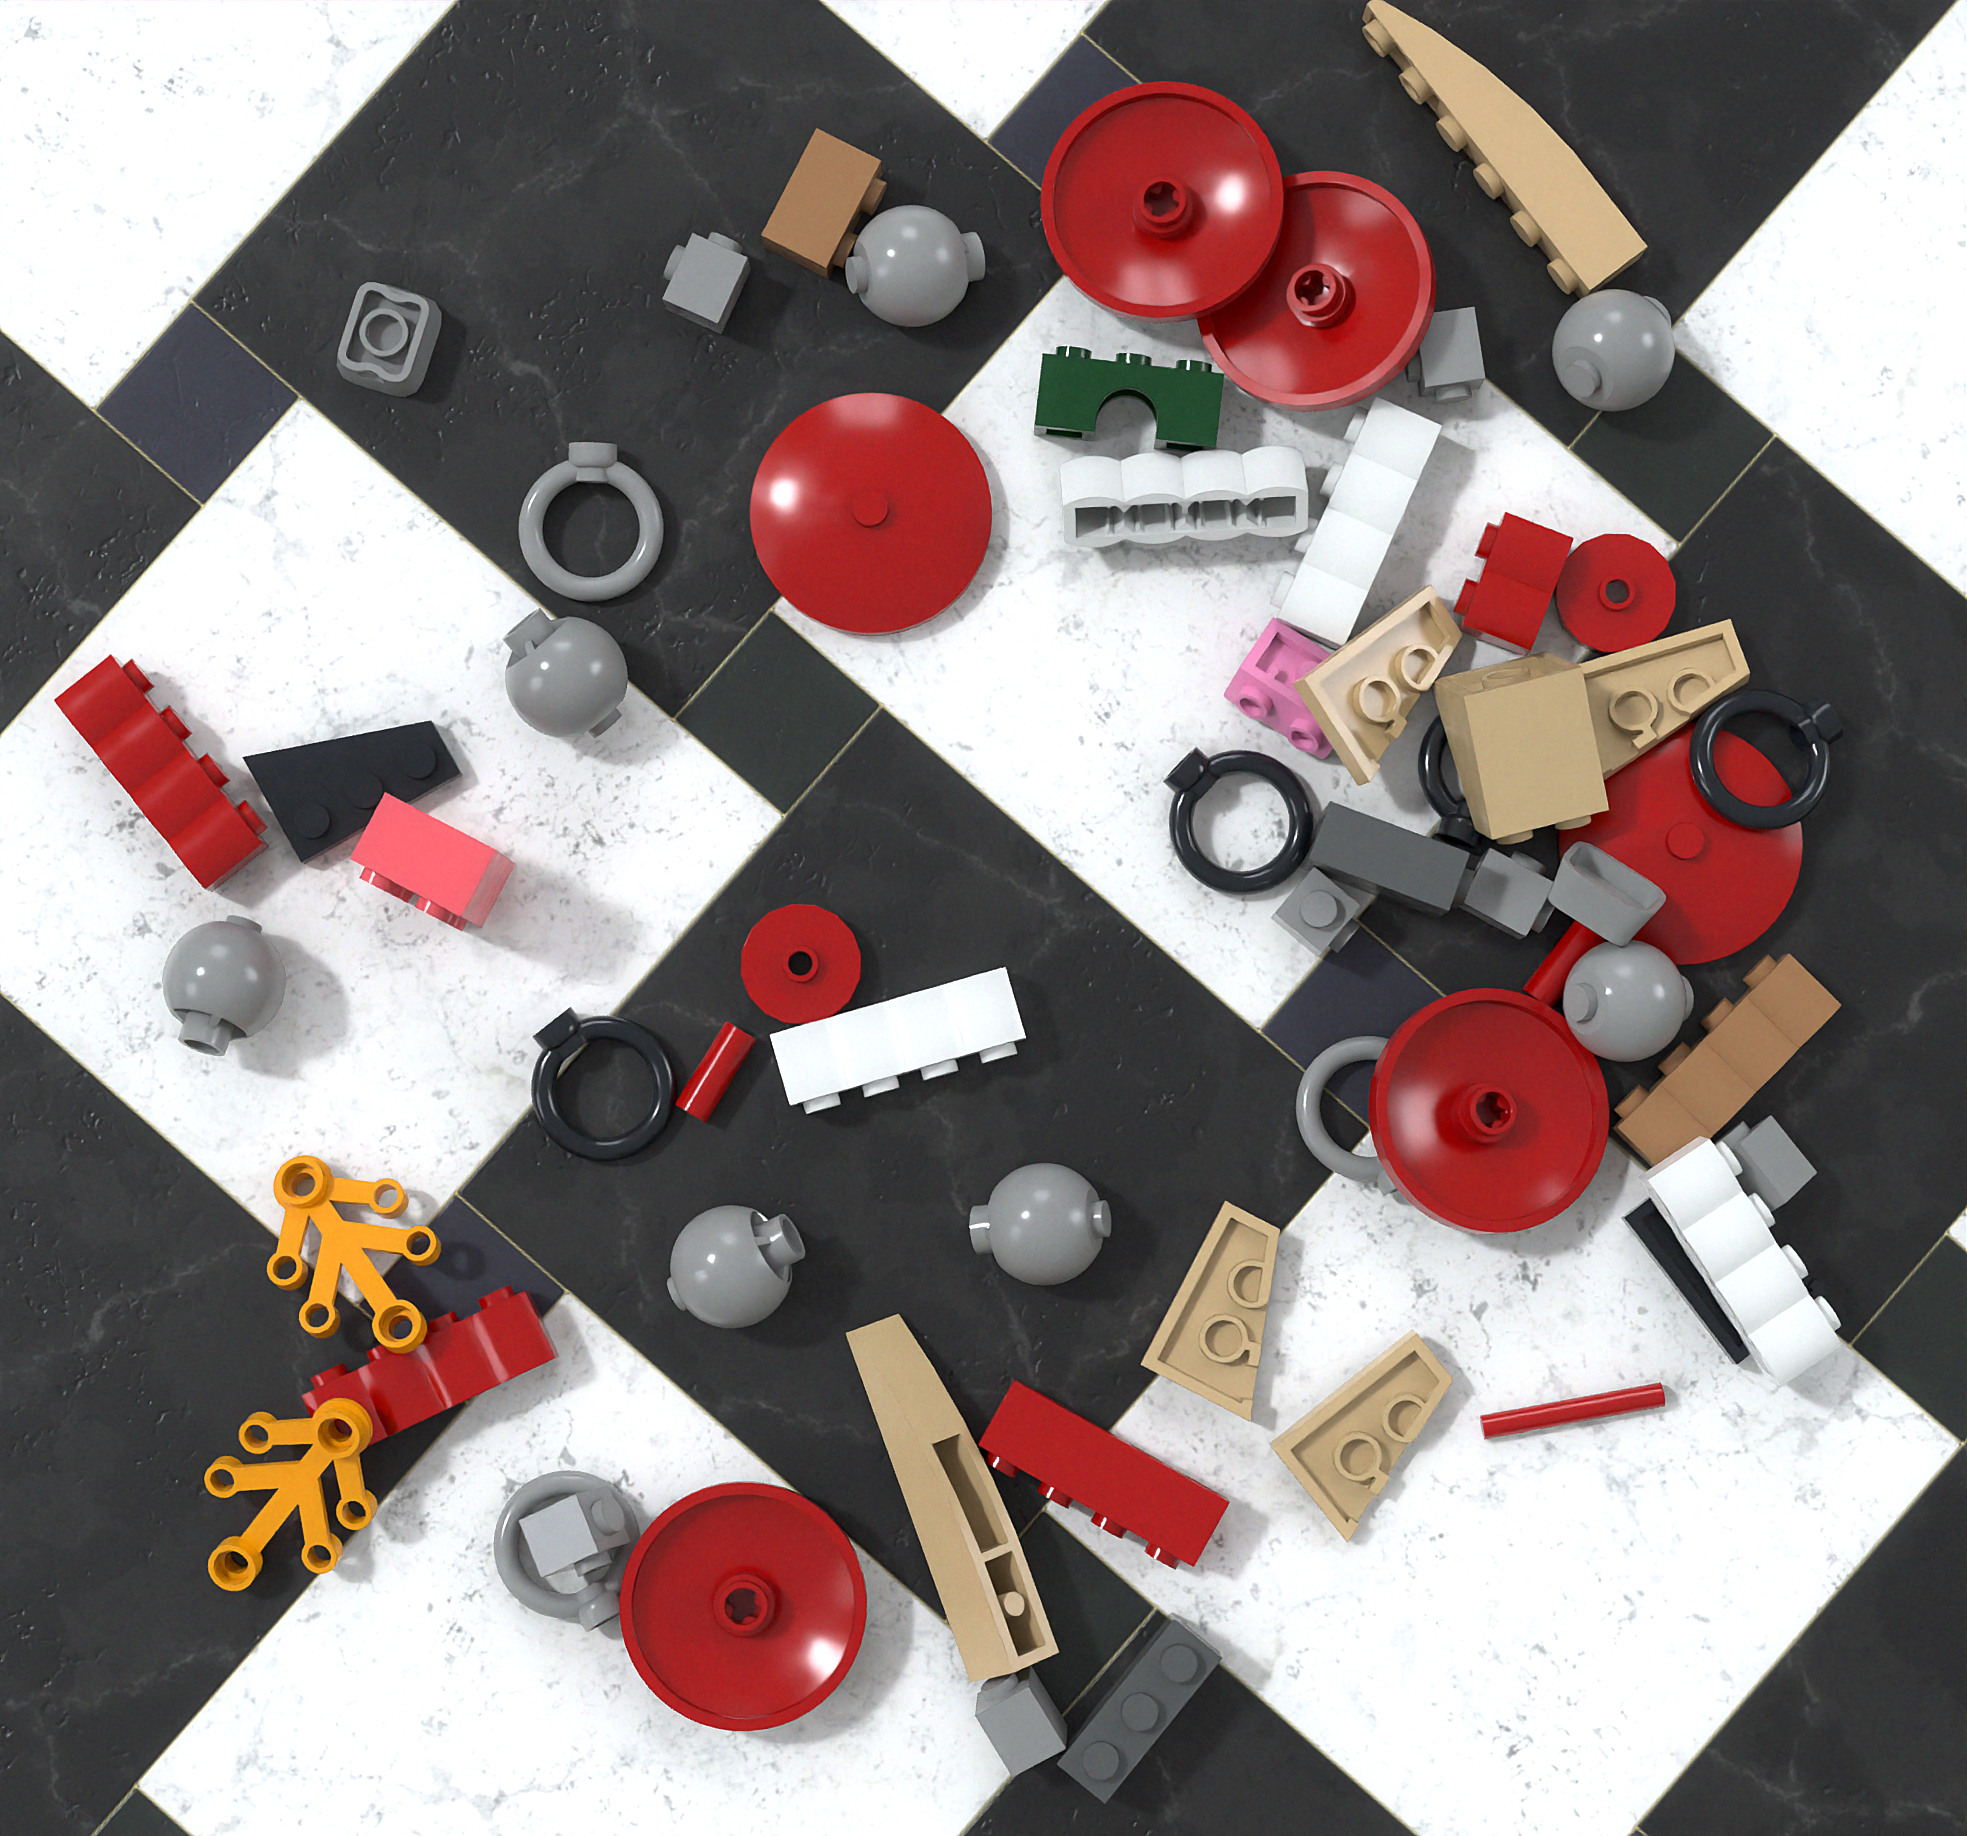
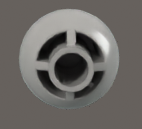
[845,205,985,327]
[1552,289,1675,412]
[502,608,628,739]
[162,915,286,1056]
[1563,939,1694,1062]
[970,1163,1111,1286]
[667,1205,805,1329]

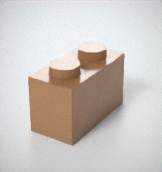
[761,128,887,279]

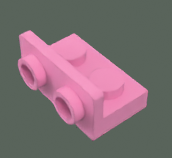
[1224,617,1333,760]

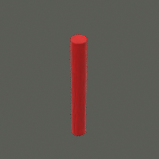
[1480,1382,1665,1440]

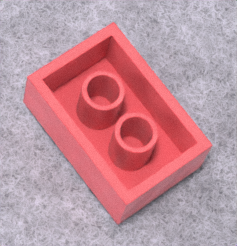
[350,792,515,931]

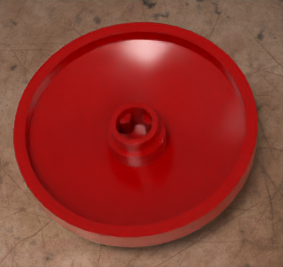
[1041,81,1285,324]
[1197,171,1437,412]
[750,393,992,636]
[1556,723,1803,966]
[1368,988,1609,1235]
[619,1481,867,1731]

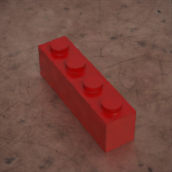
[978,1378,1230,1570]

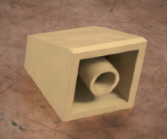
[1432,651,1609,844]

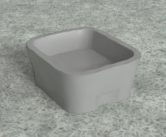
[336,282,442,397]
[1548,841,1666,946]

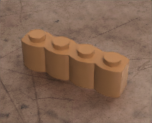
[1612,953,1841,1167]

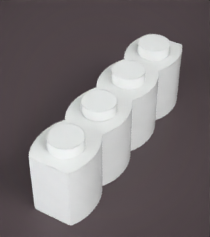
[1270,396,1442,650]
[1060,446,1308,548]
[770,967,1026,1114]
[1639,1136,1842,1387]

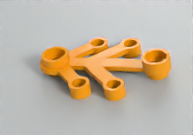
[267,1155,441,1354]
[204,1398,378,1591]

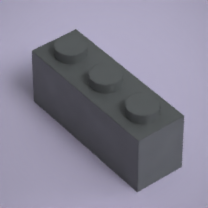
[1056,1612,1222,1804]

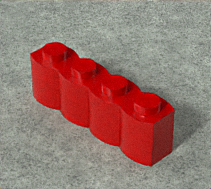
[54,654,269,892]
[301,1284,559,1463]

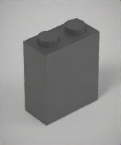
[1301,801,1475,919]

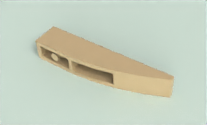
[1362,0,1648,299]
[845,1314,1059,1683]

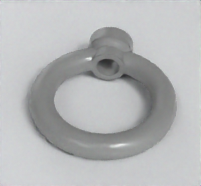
[518,442,664,602]
[1296,1036,1398,1196]
[493,1470,640,1632]

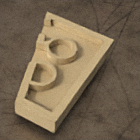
[1292,585,1463,786]
[1577,619,1750,780]
[1140,1201,1280,1422]
[1269,1329,1454,1543]

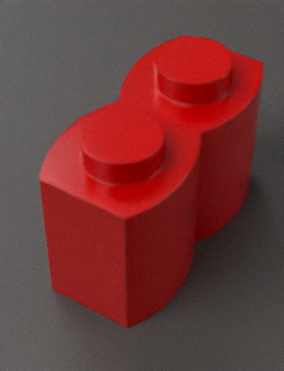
[1453,512,1574,656]

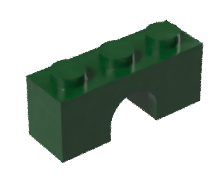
[1034,346,1224,453]

